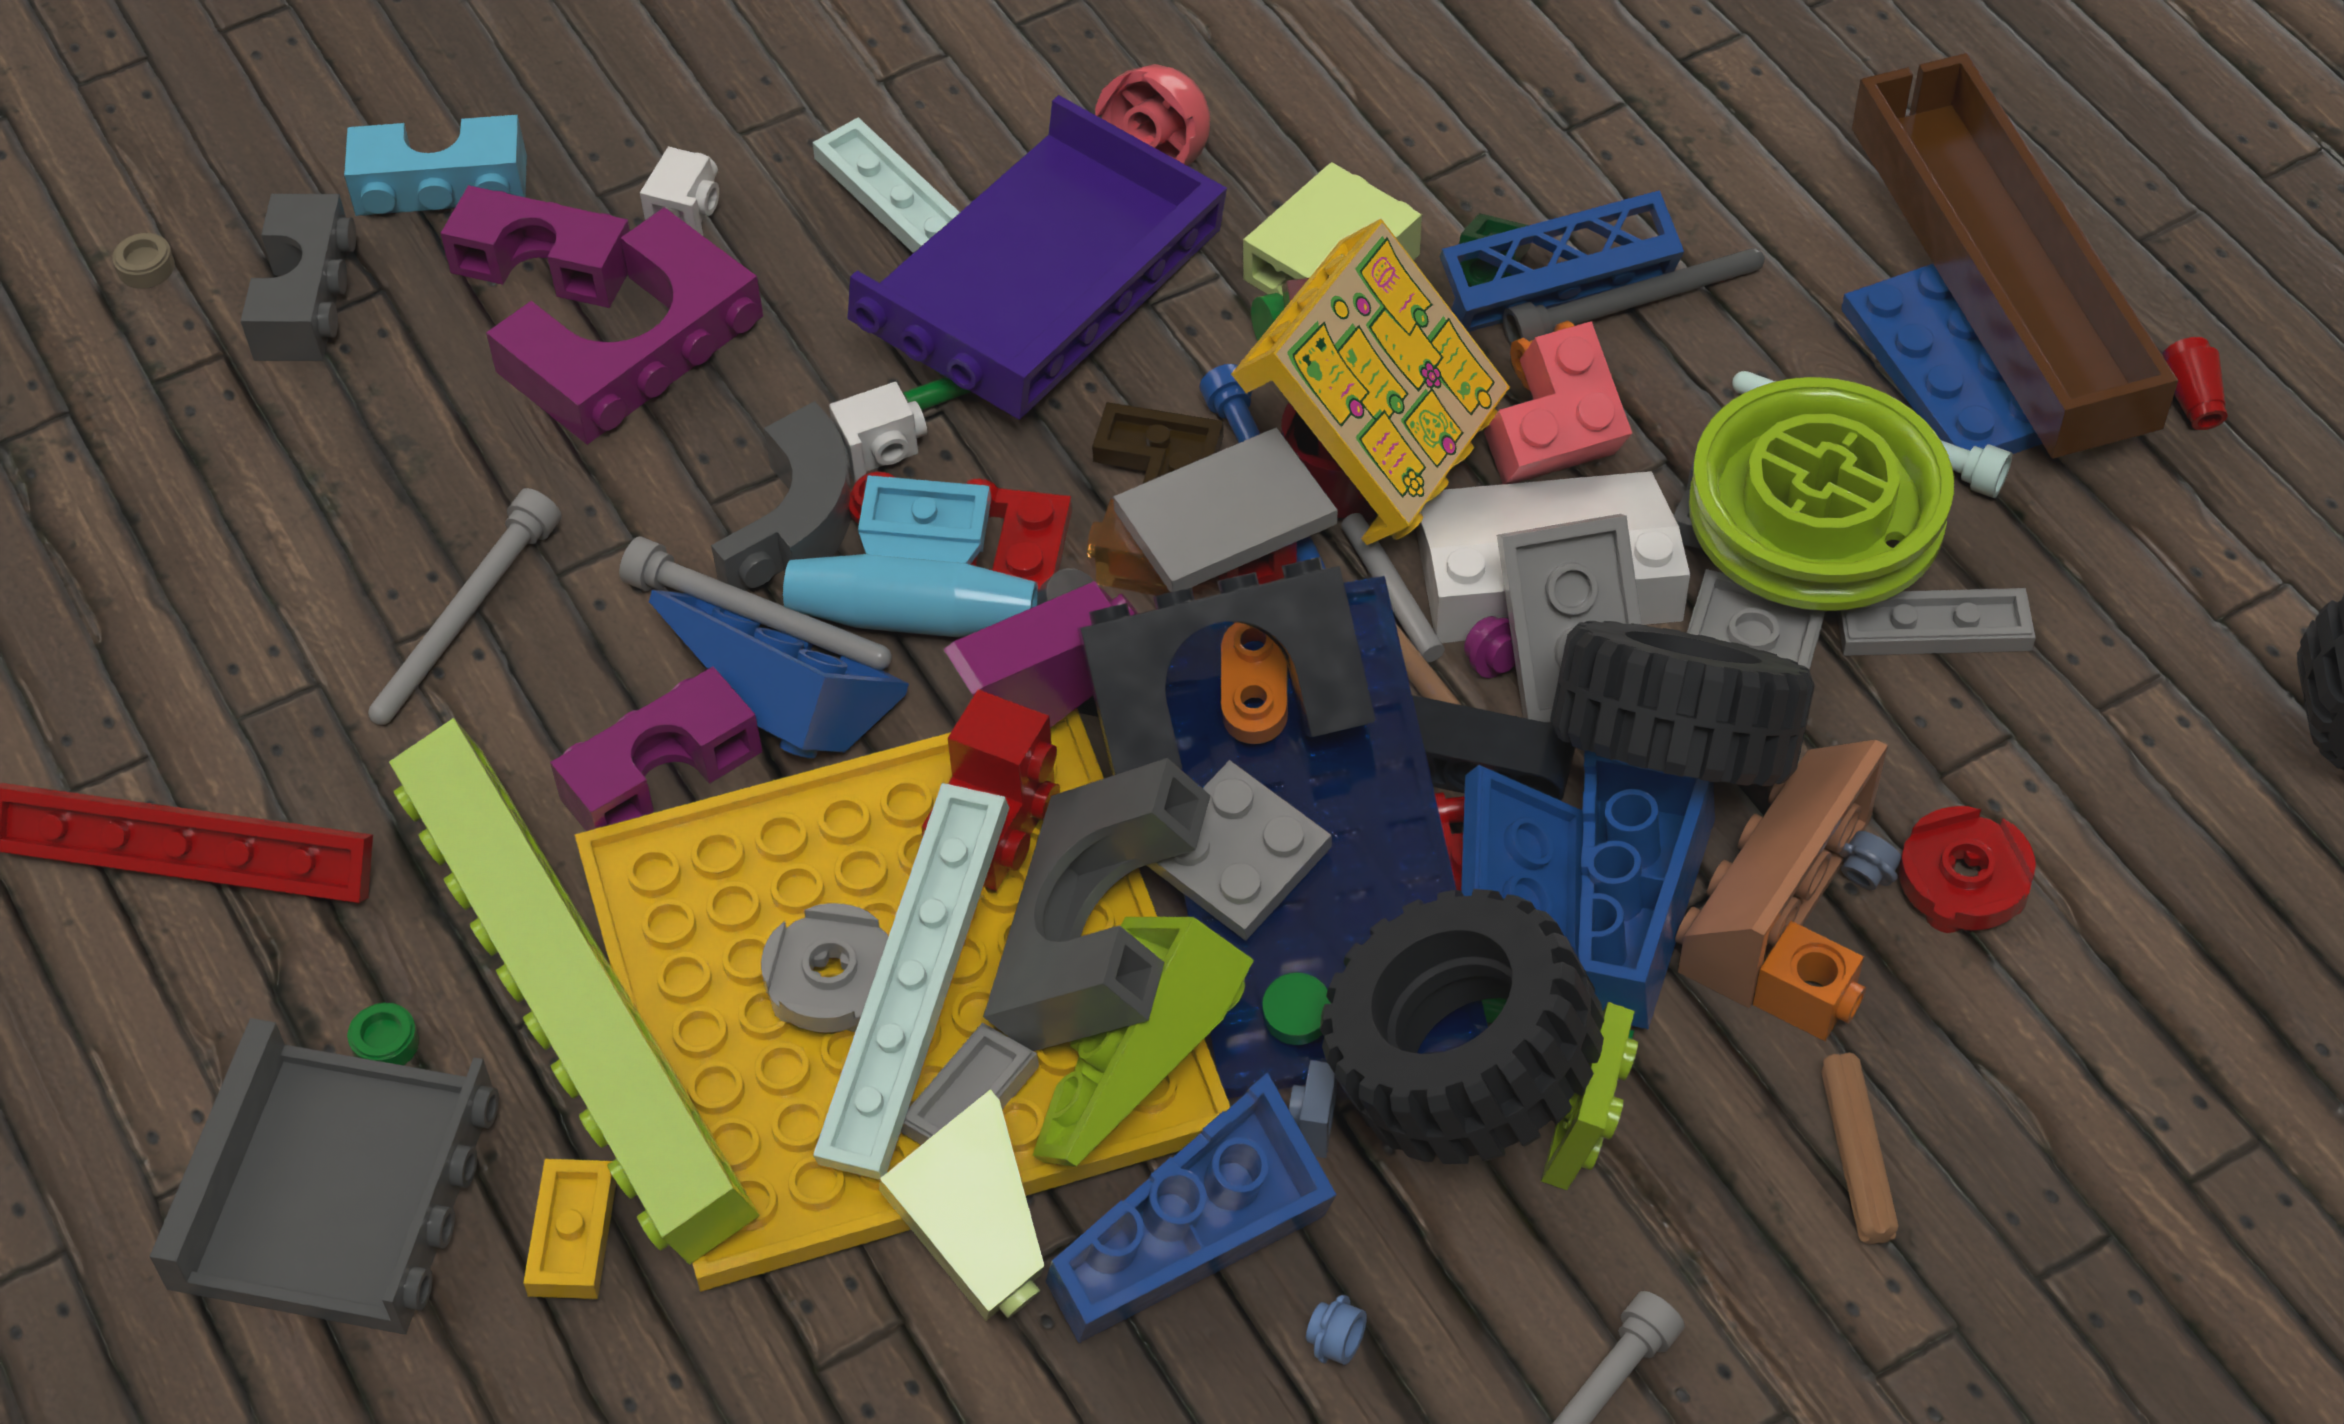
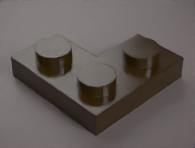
[1092,402,1224,484]

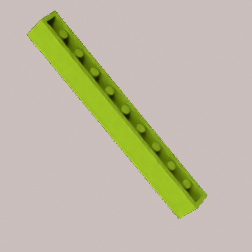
[389,718,760,1265]

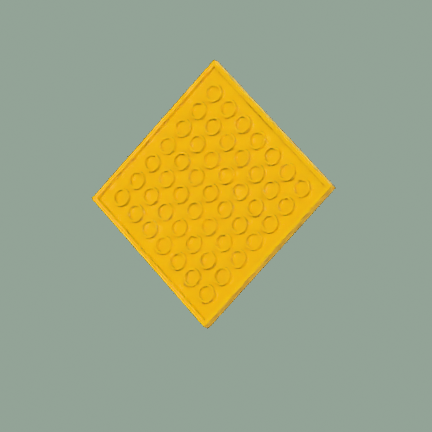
[574,708,1230,1292]

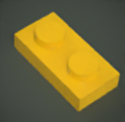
[523,1159,616,1299]

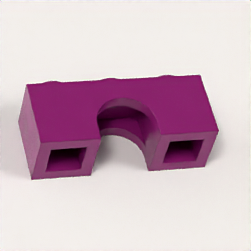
[440,185,630,308]
[550,666,762,831]

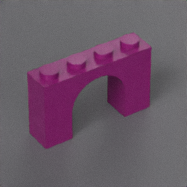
[486,207,763,445]

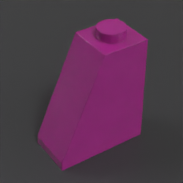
[944,581,1138,728]

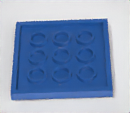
[1841,264,2043,454]

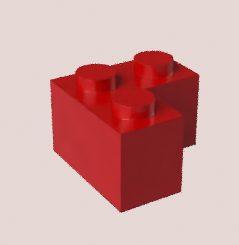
[921,689,1060,891]

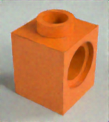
[1753,921,1866,1041]

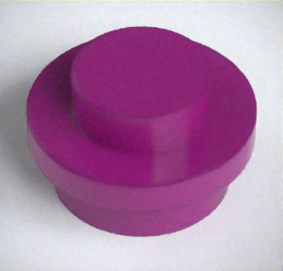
[1464,616,1515,678]

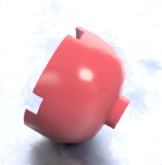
[1095,64,1210,166]

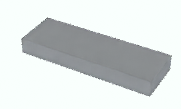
[1836,588,2036,656]

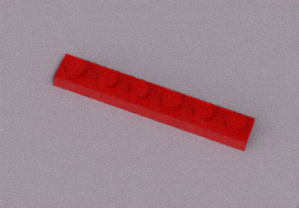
[0,783,373,903]

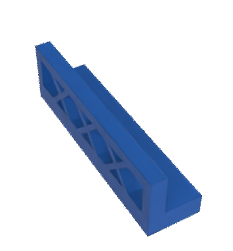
[1439,190,1684,332]

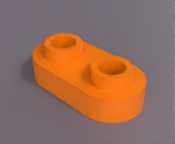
[1221,622,1288,744]

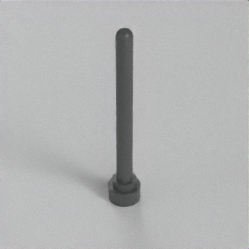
[1503,248,1765,346]

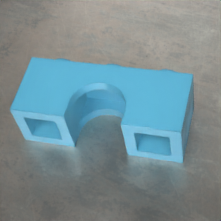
[344,115,527,216]

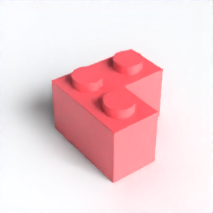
[1484,321,1632,484]

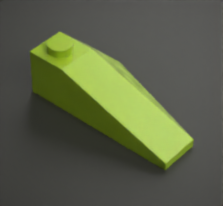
[1032,917,1254,1166]

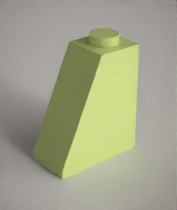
[879,1089,1044,1321]

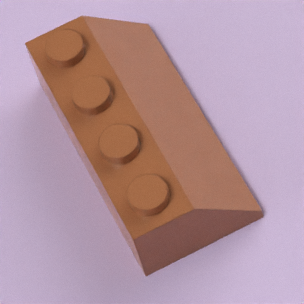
[1675,740,1888,1008]

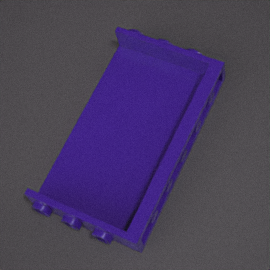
[848,95,1227,420]

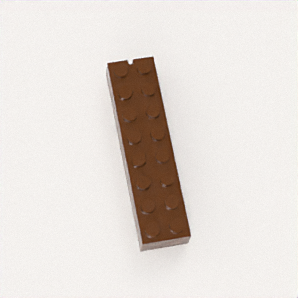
[1852,53,2178,459]

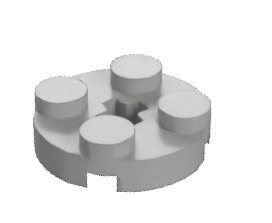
[761,903,889,1032]

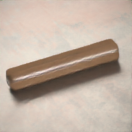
[1821,1052,1899,1245]

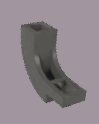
[711,401,851,591]

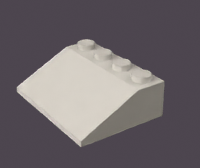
[1416,471,1690,643]

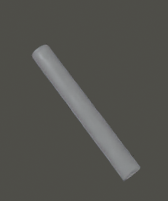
[1341,513,1445,662]

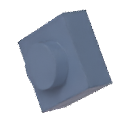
[1289,1060,1337,1158]

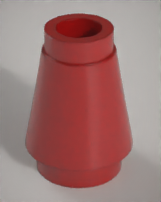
[2162,337,2228,430]

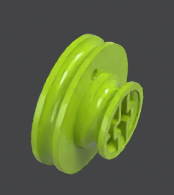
[1689,377,1954,611]

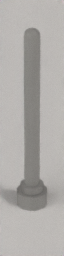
[368,488,562,725]
[619,536,892,670]
[1552,1291,1685,1424]

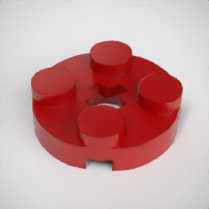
[1898,806,2036,933]

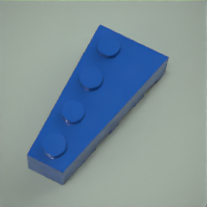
[1579,751,1715,1029]
[1045,1072,1337,1343]

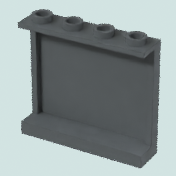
[149,1018,499,1335]

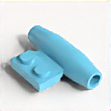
[783,475,1038,637]

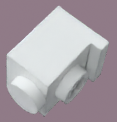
[640,146,719,236]
[829,381,927,483]

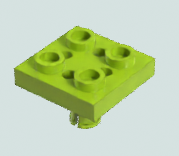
[1541,1002,1638,1190]

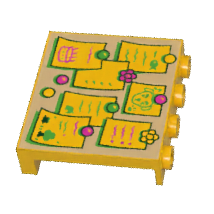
[1231,219,1510,545]

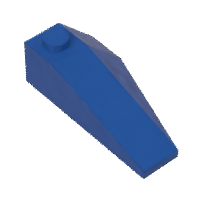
[649,590,909,758]

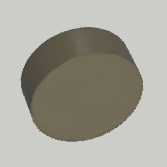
[112,233,175,289]

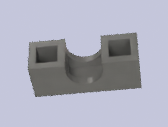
[241,194,356,361]

